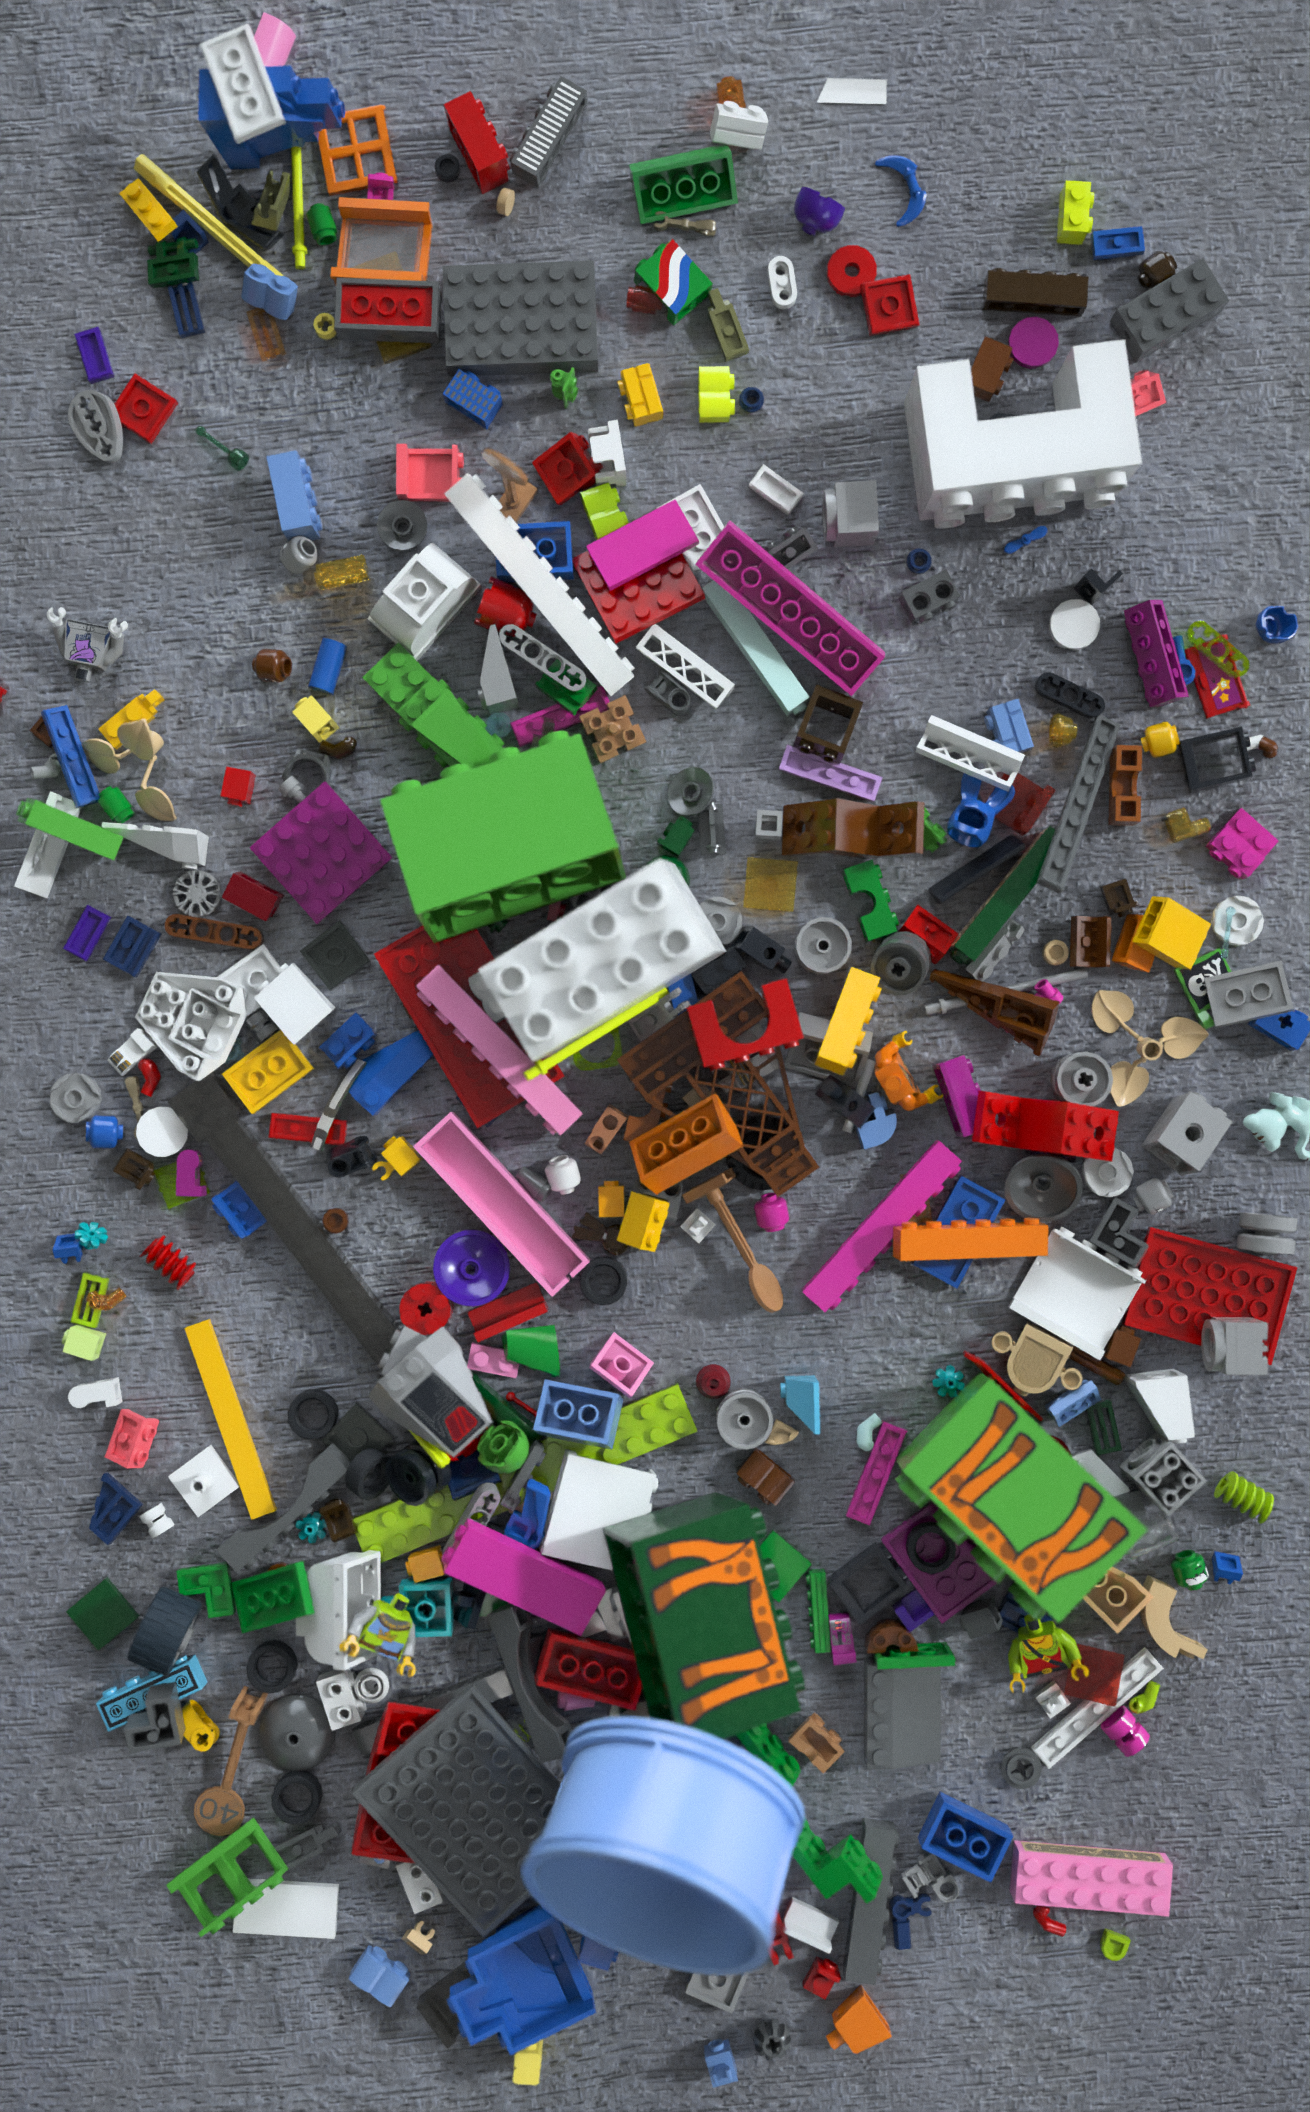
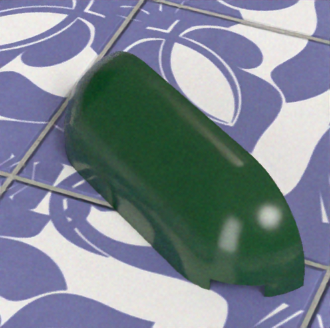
[470,1369,543,1443]

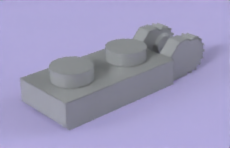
[627,987,691,1042]

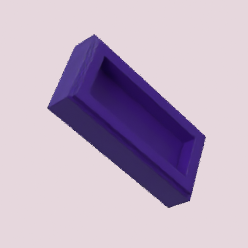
[74,327,115,384]
[63,905,111,961]

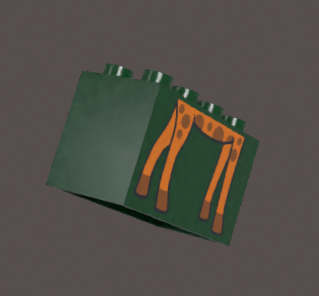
[602,1492,805,1740]

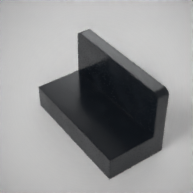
[1073,568,1123,605]

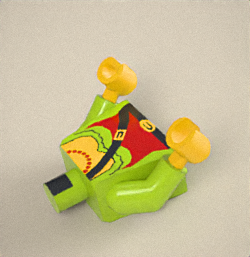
[1008,1614,1089,1693]

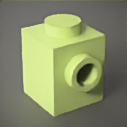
[62,1325,106,1361]

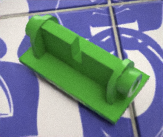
[550,367,578,409]
[923,808,947,853]

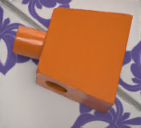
[826,1985,892,2054]

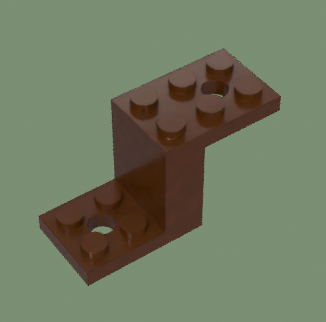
[782,798,925,859]

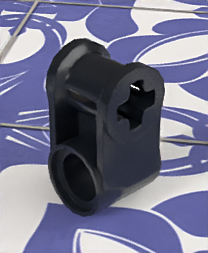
[327,1136,378,1178]

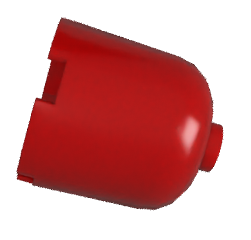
[474,576,537,637]

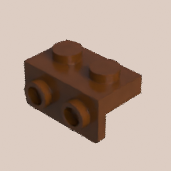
[1070,916,1112,968]

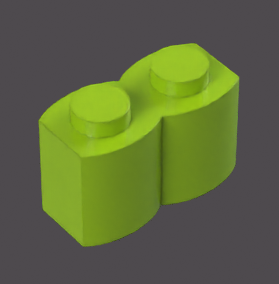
[580,482,629,540]

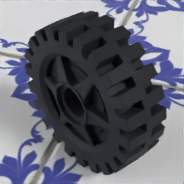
[726,1115,788,1191]

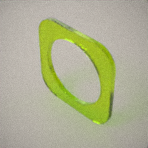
[573,1027,623,1071]

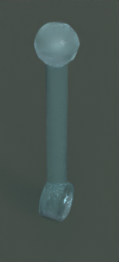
[1221,906,1236,959]

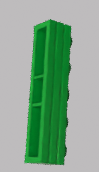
[806,1569,831,1653]

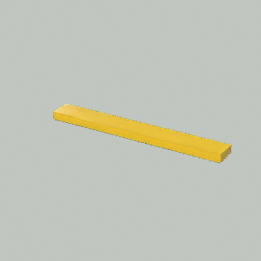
[184,1319,277,1520]

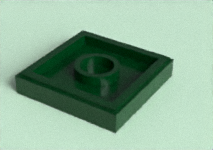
[66,1577,139,1651]

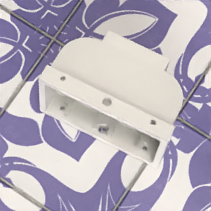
[367,543,482,661]
[296,1550,381,1670]

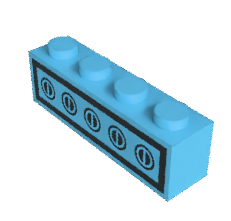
[96,1654,207,1732]

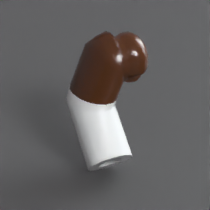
[1247,735,1278,758]

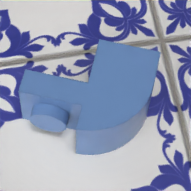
[854,1092,897,1150]

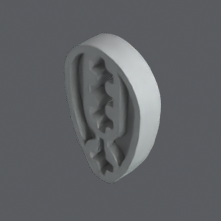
[68,390,123,463]

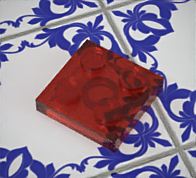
[1064,1643,1125,1707]

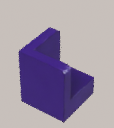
[892,1588,934,1632]

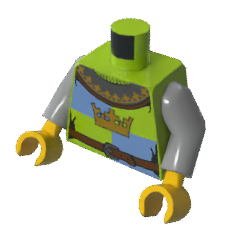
[339,1593,416,1677]

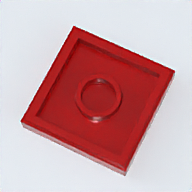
[860,274,920,336]
[114,373,178,444]

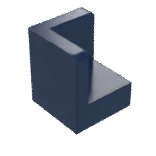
[169,209,209,254]

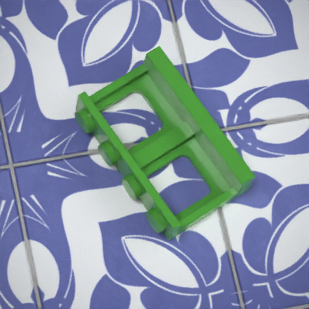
[166,1817,289,1937]

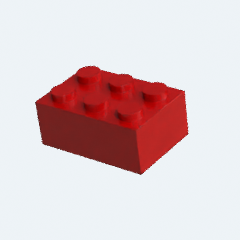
[443,91,510,195]

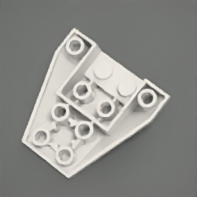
[135,972,247,1081]

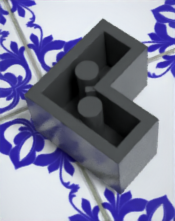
[1090,1197,1149,1269]
[124,1682,186,1754]

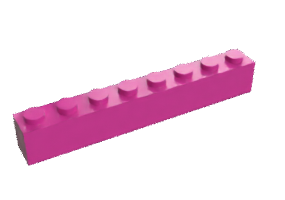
[802,1140,962,1312]

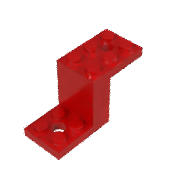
[972,1091,1119,1162]

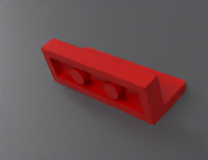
[468,1282,549,1343]

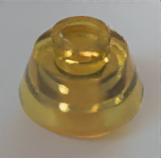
[1049,713,1077,748]

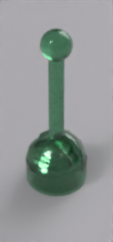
[196,426,250,471]

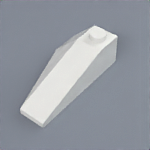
[102,822,209,870]

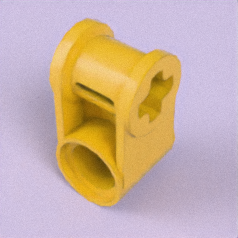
[181,1700,220,1752]

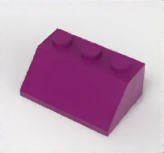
[932,1055,981,1137]

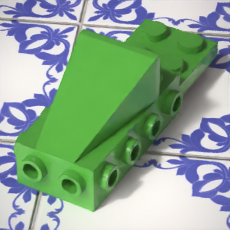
[362,642,505,769]

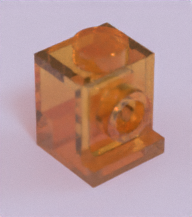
[716,76,746,108]

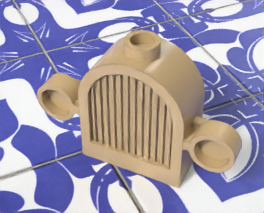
[992,1321,1082,1397]

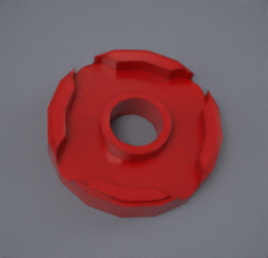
[827,245,877,297]

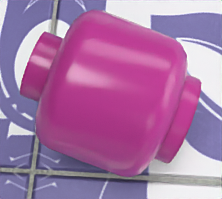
[754,1193,789,1232]

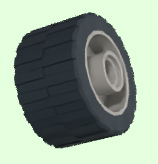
[127,1586,201,1677]

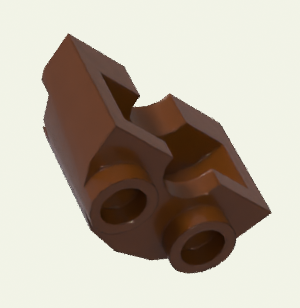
[864,1618,918,1653]

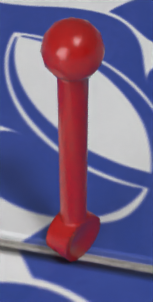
[506,1392,537,1417]

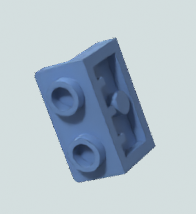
[1045,1379,1101,1427]

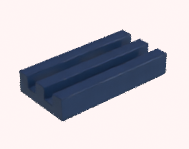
[168,282,206,339]

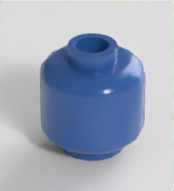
[86,1115,123,1149]

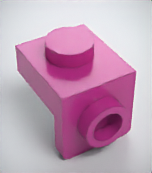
[367,173,394,200]

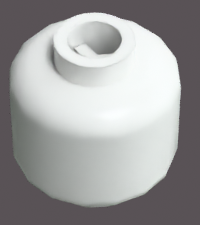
[545,1155,581,1195]

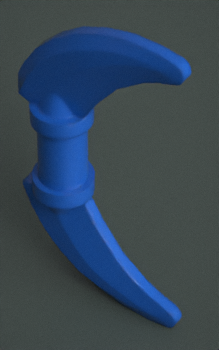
[875,155,926,227]

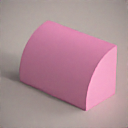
[254,13,296,66]

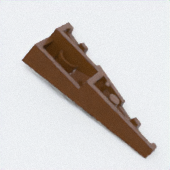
[929,969,1060,1056]

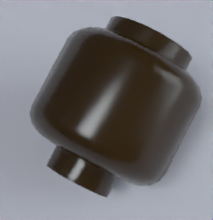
[1138,251,1177,289]

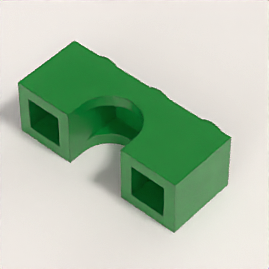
[841,859,899,943]

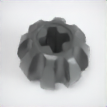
[753,2018,791,2061]

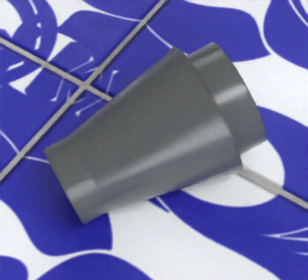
[515,1167,552,1202]

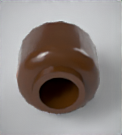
[252,649,292,683]

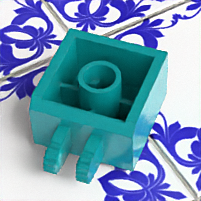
[381,1577,455,1637]

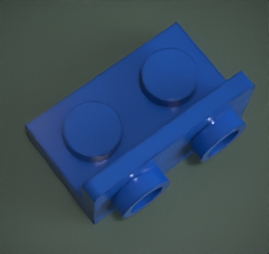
[319,1012,378,1069]

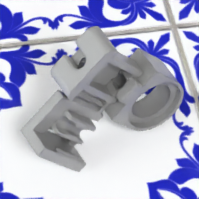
[901,1852,959,1902]

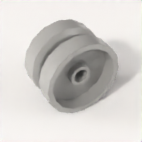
[794,917,852,975]
[1050,1052,1113,1106]
[1237,1212,1298,1255]
[716,1388,773,1450]

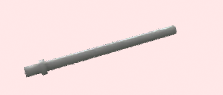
[924,968,1088,1015]

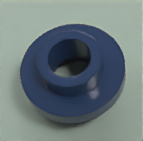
[739,387,764,413]
[906,548,932,574]

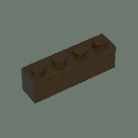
[982,268,1089,316]

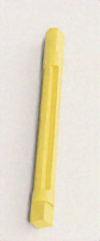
[134,154,283,276]

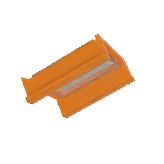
[330,197,433,286]

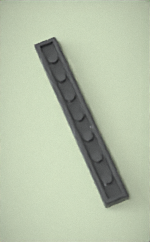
[1036,715,1121,894]

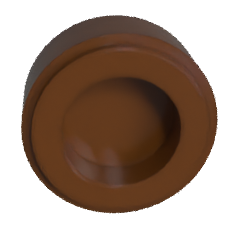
[322,1208,349,1234]

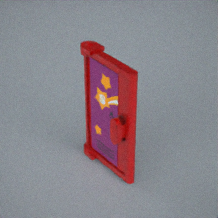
[1185,634,1251,719]

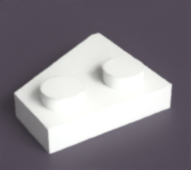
[1072,1449,1130,1497]

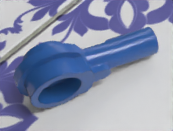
[1173,635,1196,685]

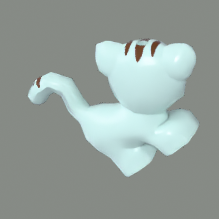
[1243,1092,1310,1161]

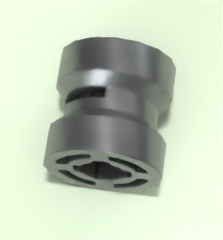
[245,1009,280,1044]

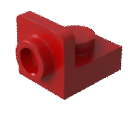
[802,1956,841,2000]

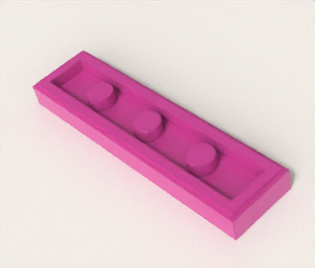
[510,686,610,747]
[845,1421,907,1526]

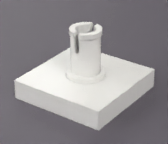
[168,1445,240,1517]

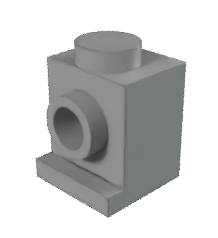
[754,810,783,840]

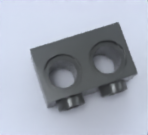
[898,569,960,625]

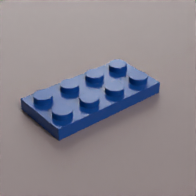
[911,1175,1005,1289]

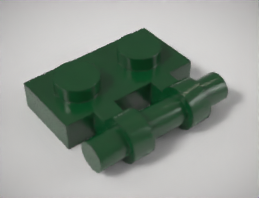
[147,237,199,288]

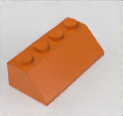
[629,1093,743,1195]

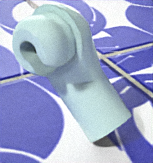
[856,1413,883,1451]

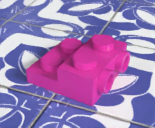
[1206,808,1279,879]

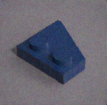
[89,1473,143,1545]

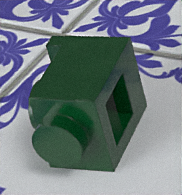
[657,816,695,858]

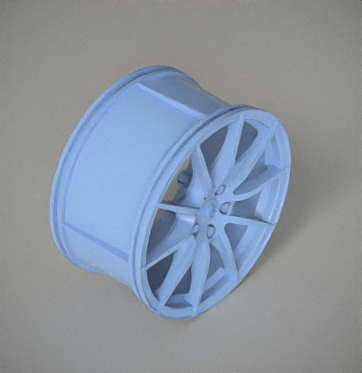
[522,1717,805,1975]

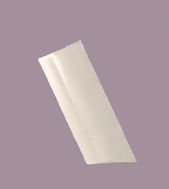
[817,78,887,104]

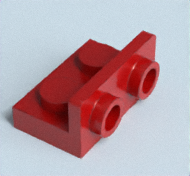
[898,905,959,965]

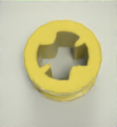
[313,313,337,340]

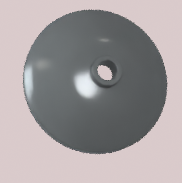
[1005,1154,1082,1222]
[259,1693,336,1771]

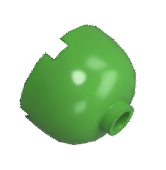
[477,1420,529,1474]

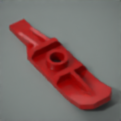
[963,1351,1043,1422]

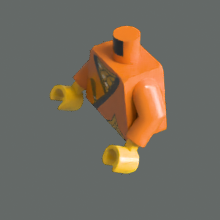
[874,1031,943,1111]

